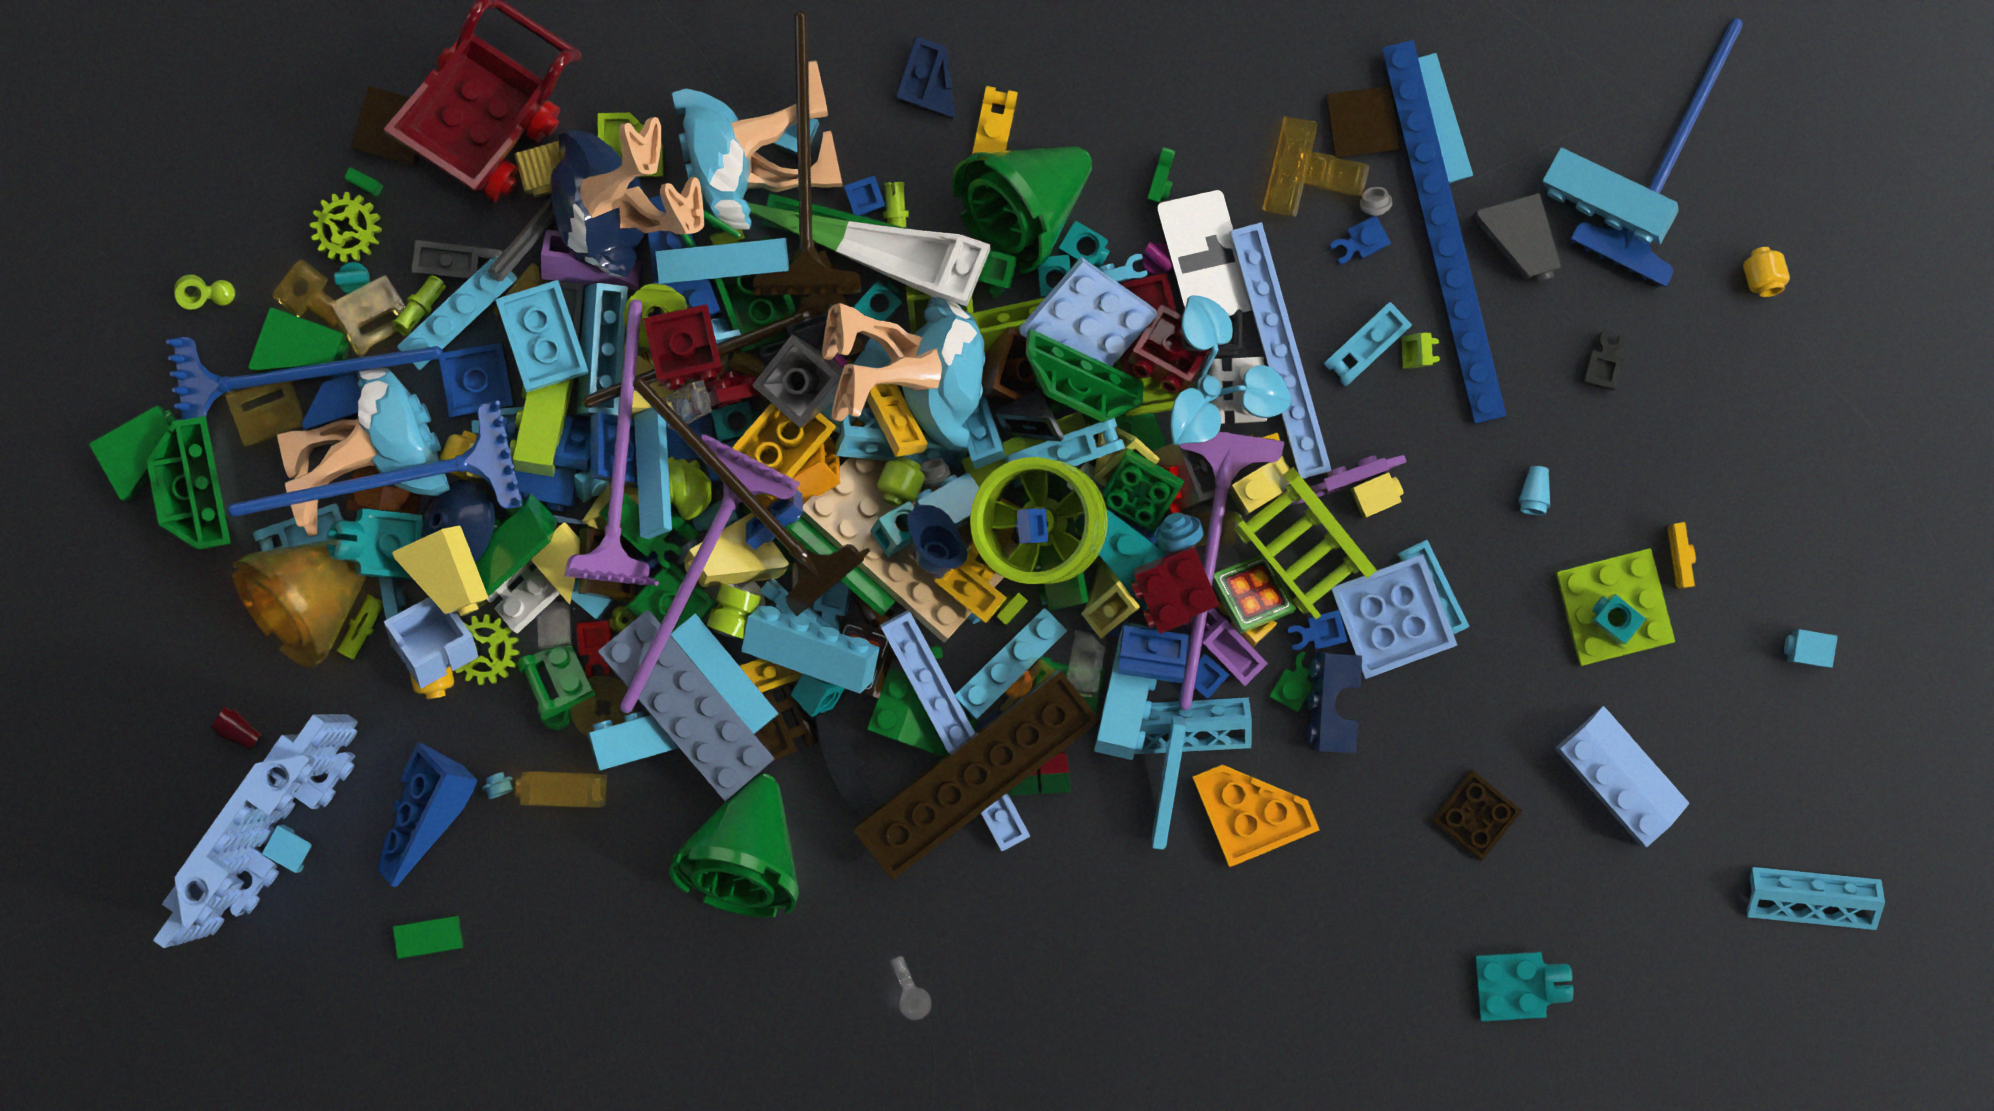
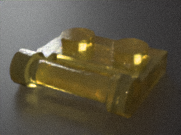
[329,275,406,356]
[225,381,305,447]

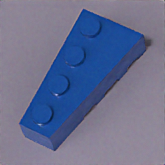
[648,195,723,319]

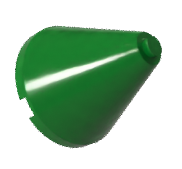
[952,146,1092,273]
[669,773,799,918]

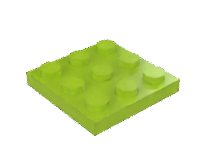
[1555,548,1675,666]

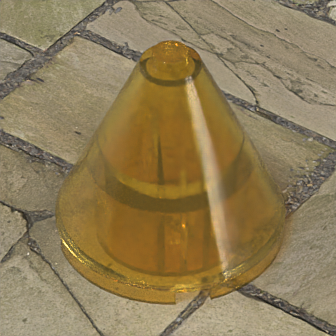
[232,539,367,668]

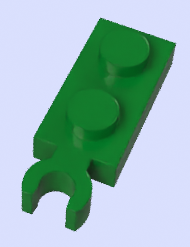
[599,491,682,568]

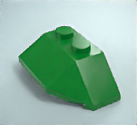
[1025,329,1144,423]
[146,416,231,550]

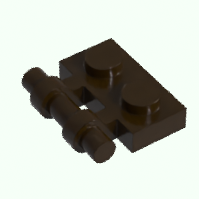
[755,683,818,762]

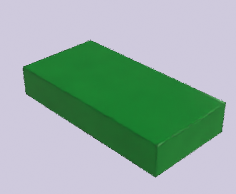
[393,915,464,959]

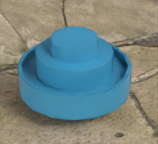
[1154,513,1204,552]

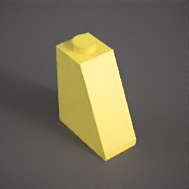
[1229,456,1290,517]
[684,513,789,587]
[392,525,489,616]

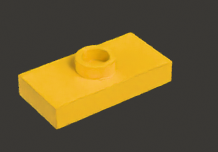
[1667,522,1696,589]

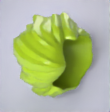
[668,457,712,520]

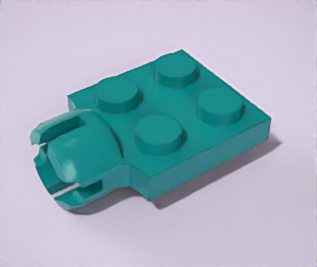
[326,509,422,581]
[1476,951,1574,1021]

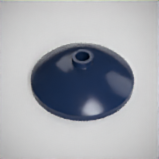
[421,480,495,563]

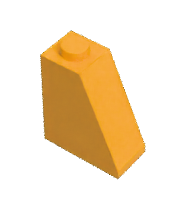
[756,436,840,508]

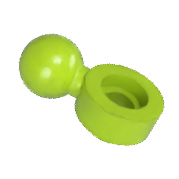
[174,275,235,310]

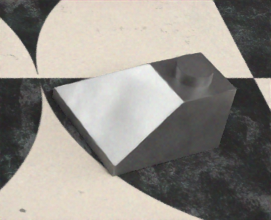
[752,335,843,428]

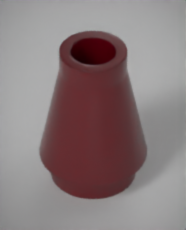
[210,706,261,750]

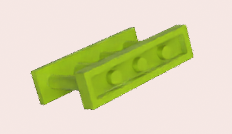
[1232,467,1377,620]

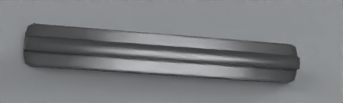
[488,196,556,282]

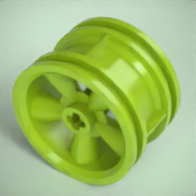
[970,457,1108,584]

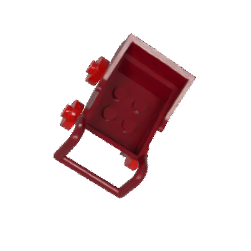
[383,0,582,202]

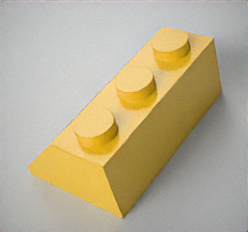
[732,403,837,501]

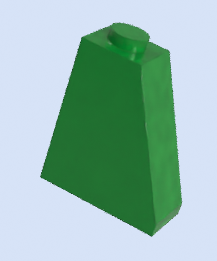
[248,307,350,373]
[89,405,177,502]

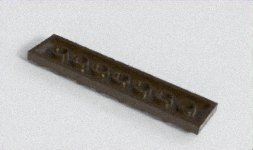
[852,668,1100,880]

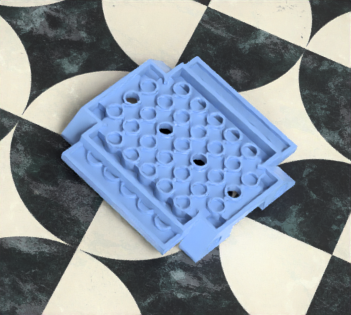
[153,714,358,948]

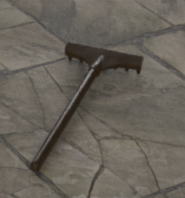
[753,10,861,295]
[582,251,865,408]
[633,377,870,616]

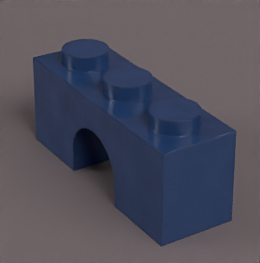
[1305,652,1362,753]

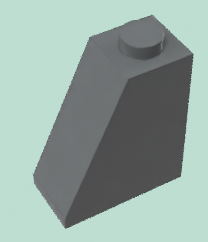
[1473,193,1561,283]

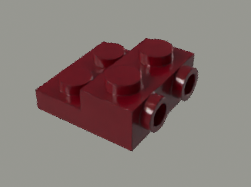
[643,304,723,390]
[1128,305,1209,394]
[681,371,763,416]
[1131,545,1219,634]

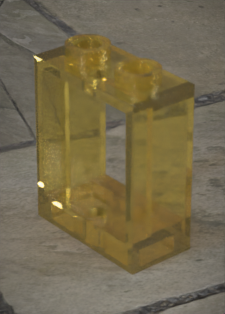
[515,771,607,808]

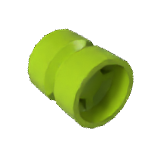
[706,583,761,639]

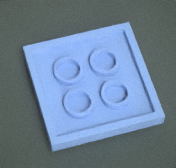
[1019,257,1157,367]
[1332,554,1457,679]

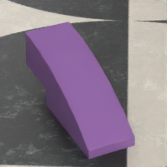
[1183,608,1268,686]

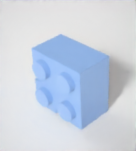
[384,597,478,688]

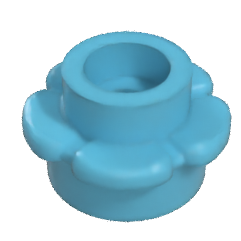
[482,772,513,799]

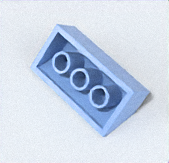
[1554,706,1689,847]

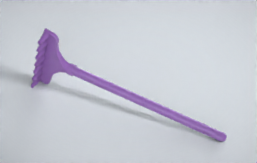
[564,299,659,586]
[1178,432,1284,710]
[620,434,800,713]

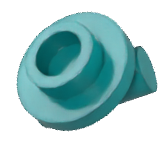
[334,262,370,295]

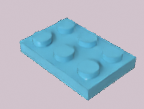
[496,280,589,393]

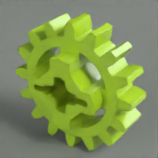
[310,192,382,263]
[455,614,520,685]

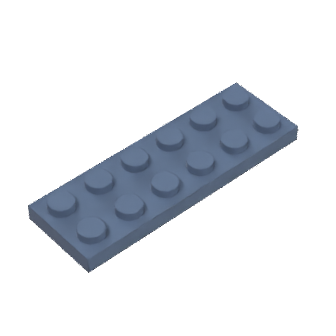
[597,610,774,802]

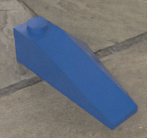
[377,742,478,887]

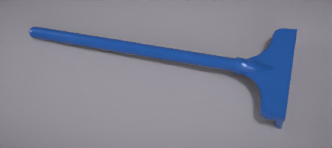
[1570,18,1743,288]
[166,337,443,421]
[227,401,522,517]

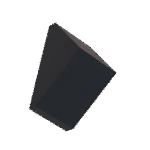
[995,389,1064,442]

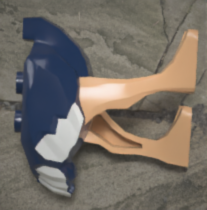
[550,117,704,278]

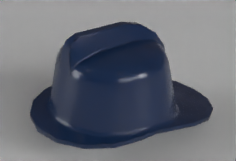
[907,505,968,579]

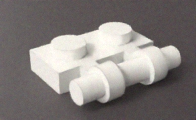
[1206,357,1267,424]
[487,560,560,634]

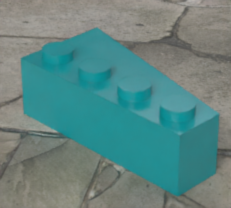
[1074,508,1169,610]

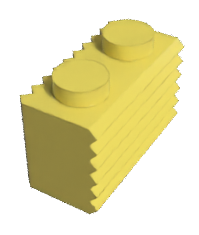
[514,141,564,198]

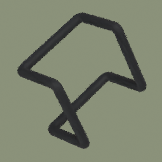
[1180,309,1242,357]

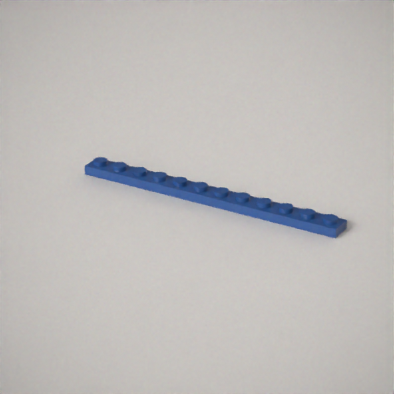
[1382,40,1507,424]

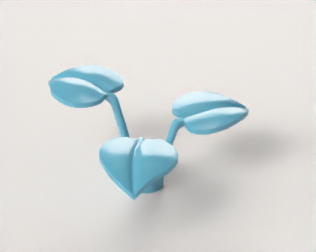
[1171,295,1291,445]

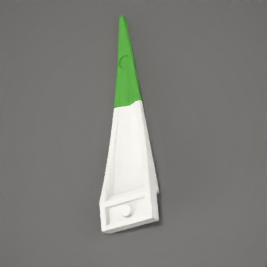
[748,203,990,306]

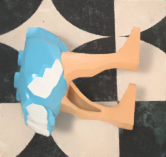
[672,60,842,229]
[822,297,985,449]
[277,368,450,537]

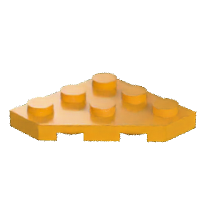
[1192,765,1320,867]

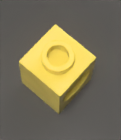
[1350,472,1404,519]

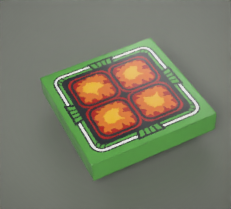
[1212,554,1297,634]

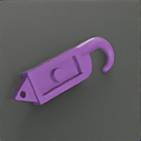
[1288,455,1406,506]

